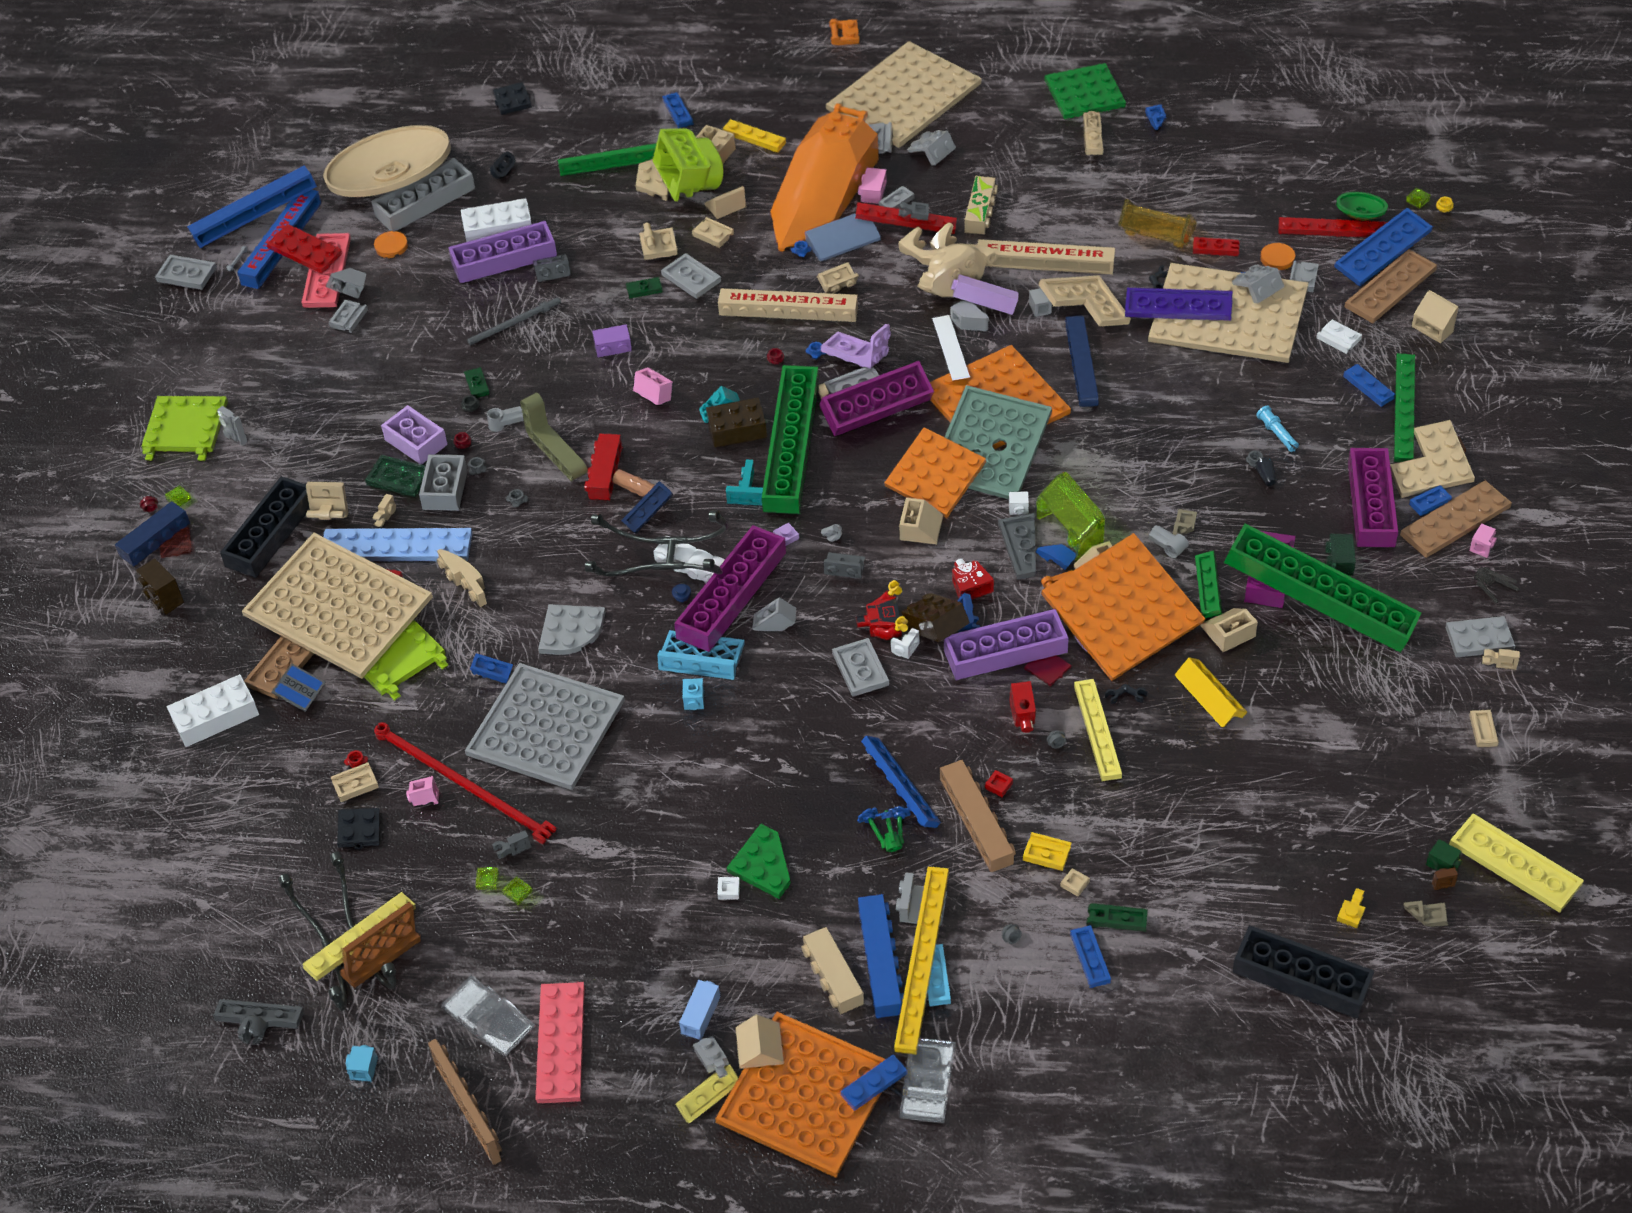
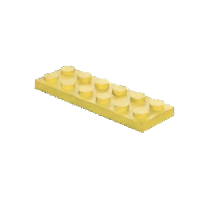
[1449,814,1584,912]

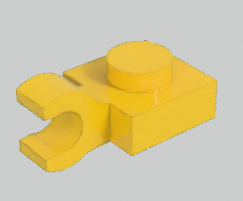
[1337,888,1365,928]

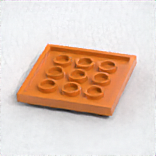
[884,427,986,518]

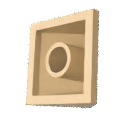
[705,186,746,219]
[736,1014,784,1069]

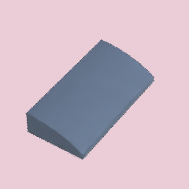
[805,213,881,262]

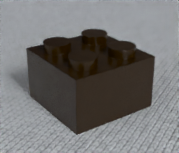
[136,558,184,615]

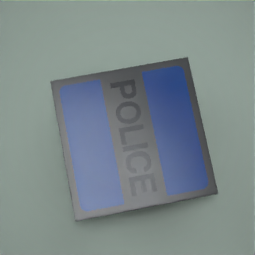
[271,663,326,712]

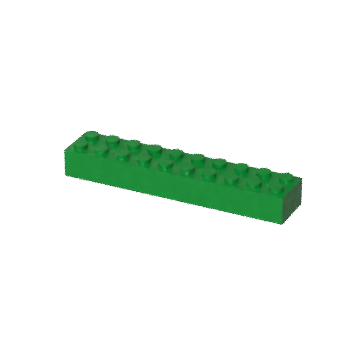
[762,365,819,514]
[1224,524,1421,653]

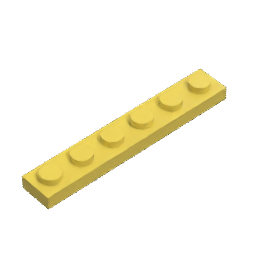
[1074,679,1122,781]
[303,892,416,981]

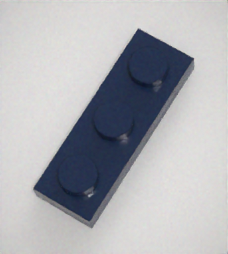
[621,481,673,534]

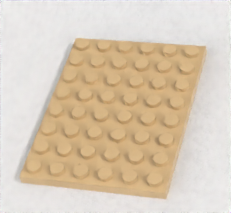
[826,42,982,148]
[1148,263,1308,363]
[242,533,433,679]

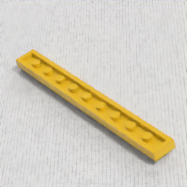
[894,867,949,1055]

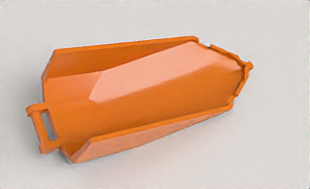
[770,103,879,252]

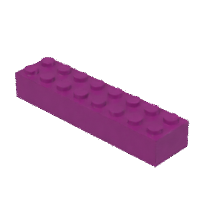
[675,525,786,652]

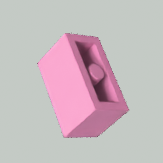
[858,168,887,204]
[633,368,673,405]

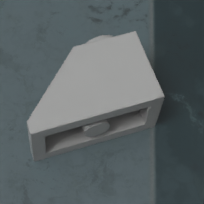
[752,597,796,631]

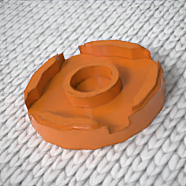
[374,231,408,258]
[1261,243,1295,270]

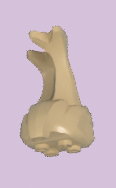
[898,222,997,297]

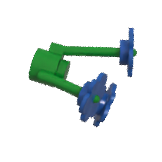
[857,806,911,852]

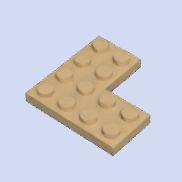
[1039,275,1131,326]
[1390,420,1475,498]

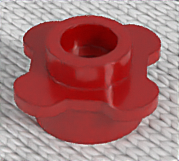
[344,750,368,768]

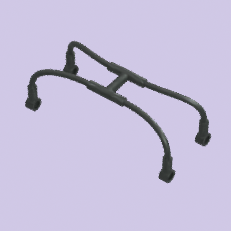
[585,510,728,576]
[278,852,397,1011]

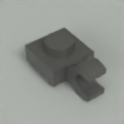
[899,201,929,220]
[492,830,531,859]

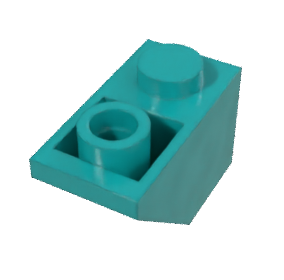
[699,386,740,422]

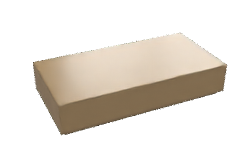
[1469,710,1498,747]

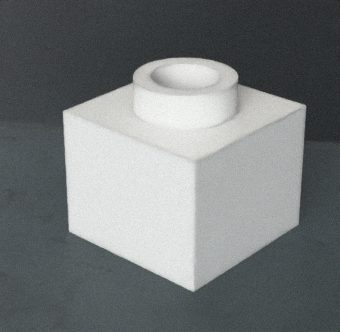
[1009,492,1029,516]

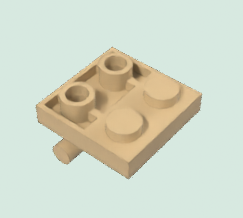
[639,223,678,260]
[306,482,349,520]

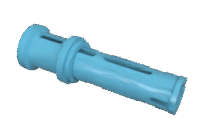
[1256,406,1299,452]

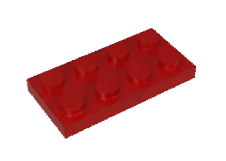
[267,224,342,274]

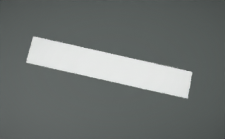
[932,315,970,380]

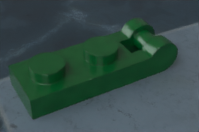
[1086,903,1148,932]

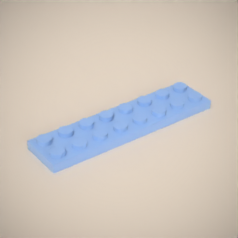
[324,528,472,561]

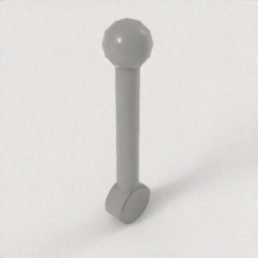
[227,246,248,271]

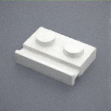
[1317,320,1362,354]

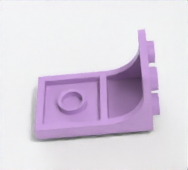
[821,324,891,369]

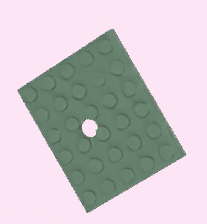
[944,385,1052,499]

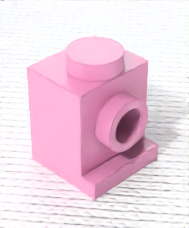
[1469,523,1497,558]
[406,776,439,806]

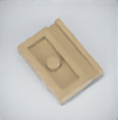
[692,217,734,248]
[331,762,379,802]

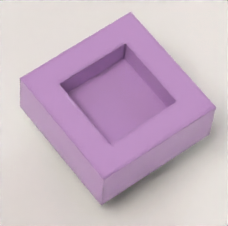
[773,523,799,546]

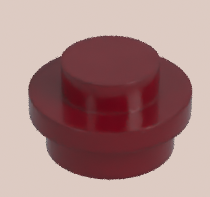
[767,348,784,364]
[453,432,472,449]
[139,496,158,512]

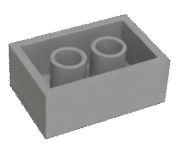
[419,455,468,511]

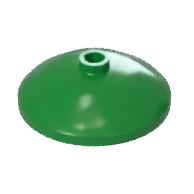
[1336,192,1388,221]

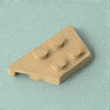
[636,160,669,201]

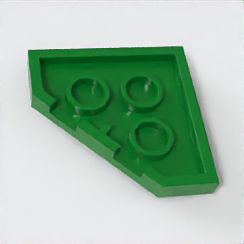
[727,824,790,899]

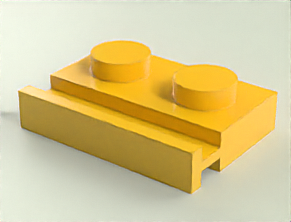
[1023,832,1072,871]

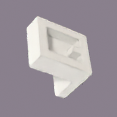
[891,628,920,659]

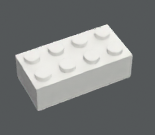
[461,199,532,242]
[167,674,259,747]

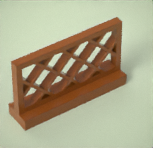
[340,902,421,988]

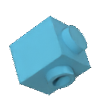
[683,678,704,710]
[346,1045,378,1082]

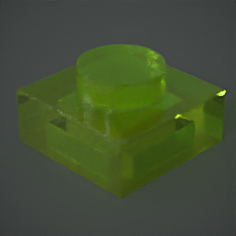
[1406,188,1430,208]
[165,485,191,506]
[475,867,499,890]
[502,876,532,905]

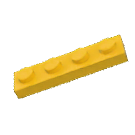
[722,119,786,152]

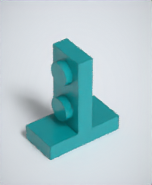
[726,460,763,505]

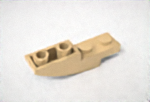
[1083,111,1103,155]
[437,549,487,607]

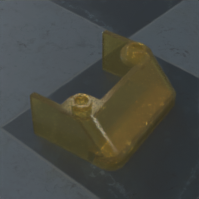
[1118,199,1197,248]

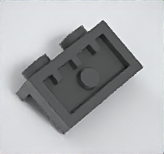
[533,254,571,282]
[824,552,866,579]

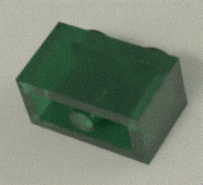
[1325,534,1356,576]

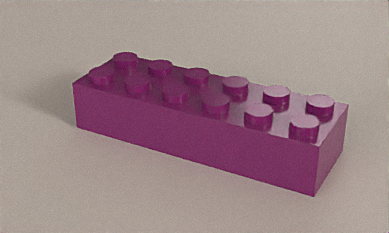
[819,361,934,437]
[1348,448,1398,547]

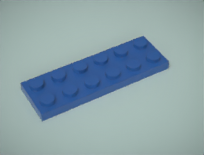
[1334,208,1433,287]

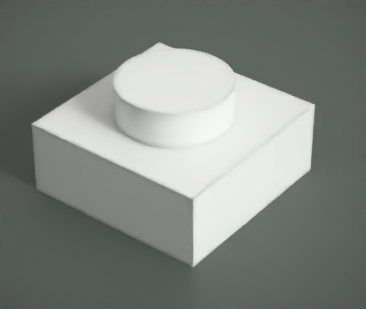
[717,877,740,899]

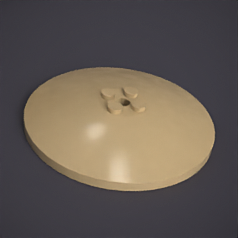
[324,126,451,197]

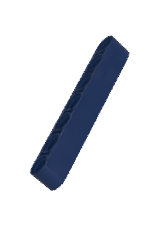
[1065,315,1098,407]

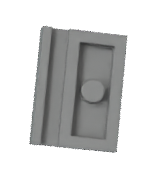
[868,122,893,154]
[1290,261,1319,292]
[329,300,368,333]
[217,406,247,446]

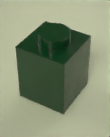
[1426,839,1462,871]

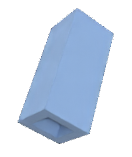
[679,980,720,1040]

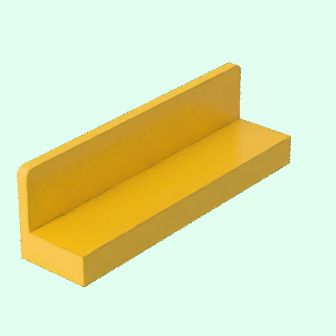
[1175,658,1247,727]

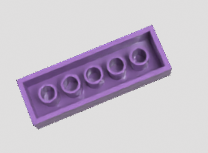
[448,221,557,283]
[944,609,1068,680]

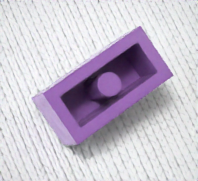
[592,324,632,357]

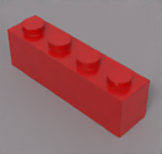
[585,434,622,500]

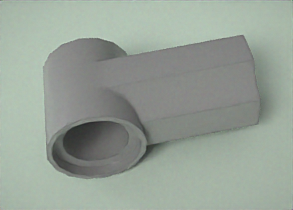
[487,406,524,432]
[1149,525,1189,558]

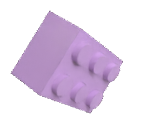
[381,405,447,465]

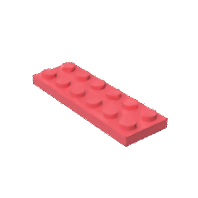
[302,233,351,308]
[536,982,585,1104]

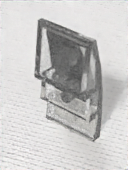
[441,975,536,1057]
[899,1038,956,1123]

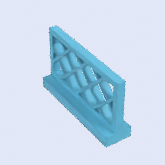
[657,630,744,680]

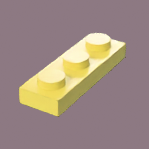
[675,1065,738,1123]

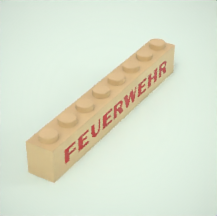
[978,239,1115,275]
[718,288,858,322]

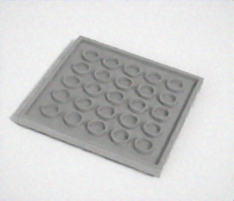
[465,663,625,790]

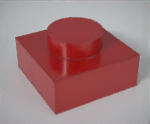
[985,770,1013,797]

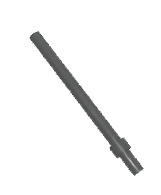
[467,297,561,345]

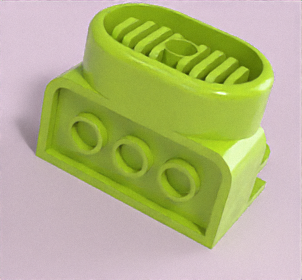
[653,128,723,201]

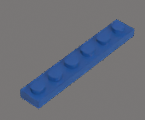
[861,735,941,828]

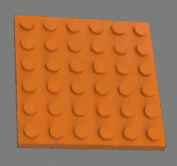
[930,345,1071,449]
[1041,533,1205,681]
[715,1012,886,1177]

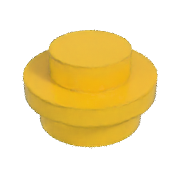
[1436,197,1454,212]

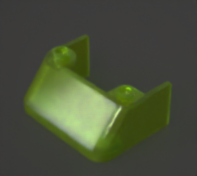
[1036,472,1105,563]

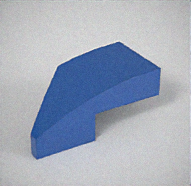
[1145,104,1166,130]
[1035,544,1077,570]

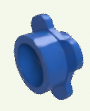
[791,241,811,257]
[806,342,826,359]

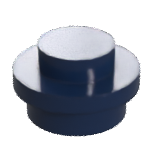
[672,584,691,602]

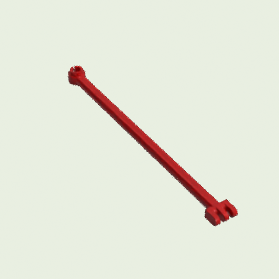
[374,722,557,844]

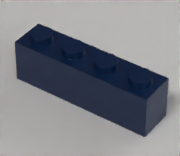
[115,501,190,567]

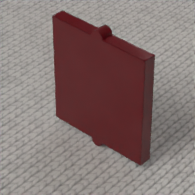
[1024,656,1071,686]

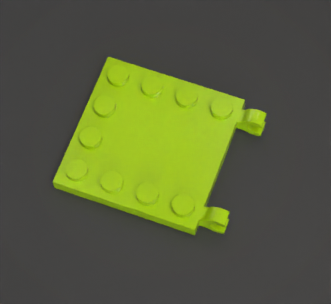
[141,396,228,461]
[364,620,449,701]

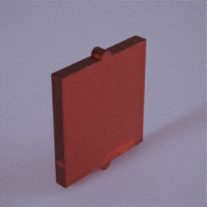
[160,527,192,558]

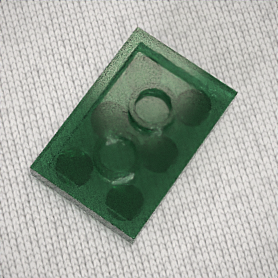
[365,455,426,497]

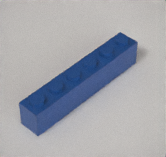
[858,894,904,1018]

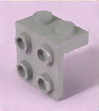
[907,130,956,165]
[1232,265,1284,303]
[896,873,947,926]

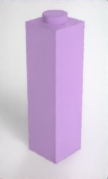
[951,274,1018,315]

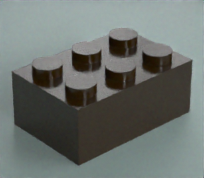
[706,398,767,448]
[901,593,970,642]

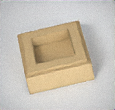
[1061,868,1090,896]

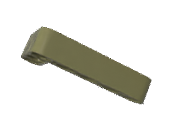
[520,393,588,481]

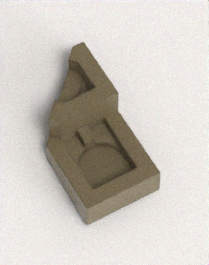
[1173,509,1197,535]
[1404,901,1448,926]

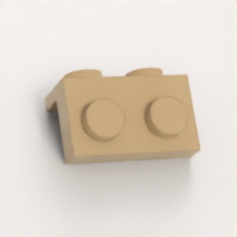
[817,262,859,294]

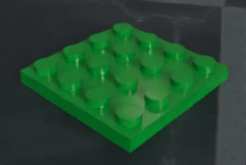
[1045,63,1126,119]

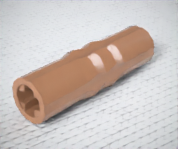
[613,469,655,497]

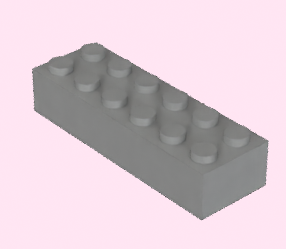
[371,158,475,231]

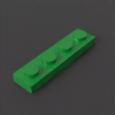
[1195,551,1222,618]

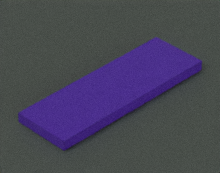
[1125,288,1233,321]

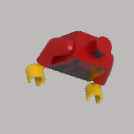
[856,580,908,640]

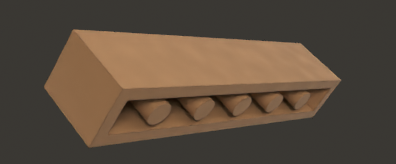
[940,760,1016,872]

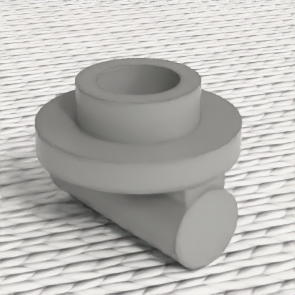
[821,524,842,542]

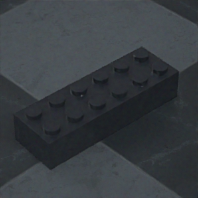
[220,476,310,578]
[1232,925,1374,1019]

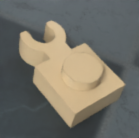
[373,494,396,527]
[1482,649,1520,670]

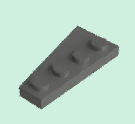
[998,513,1036,580]

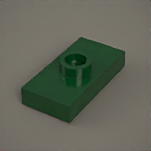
[626,277,663,299]
[464,367,490,398]

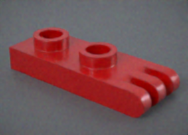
[1193,237,1240,256]

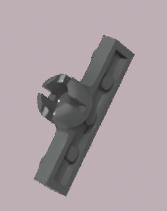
[213,999,304,1045]

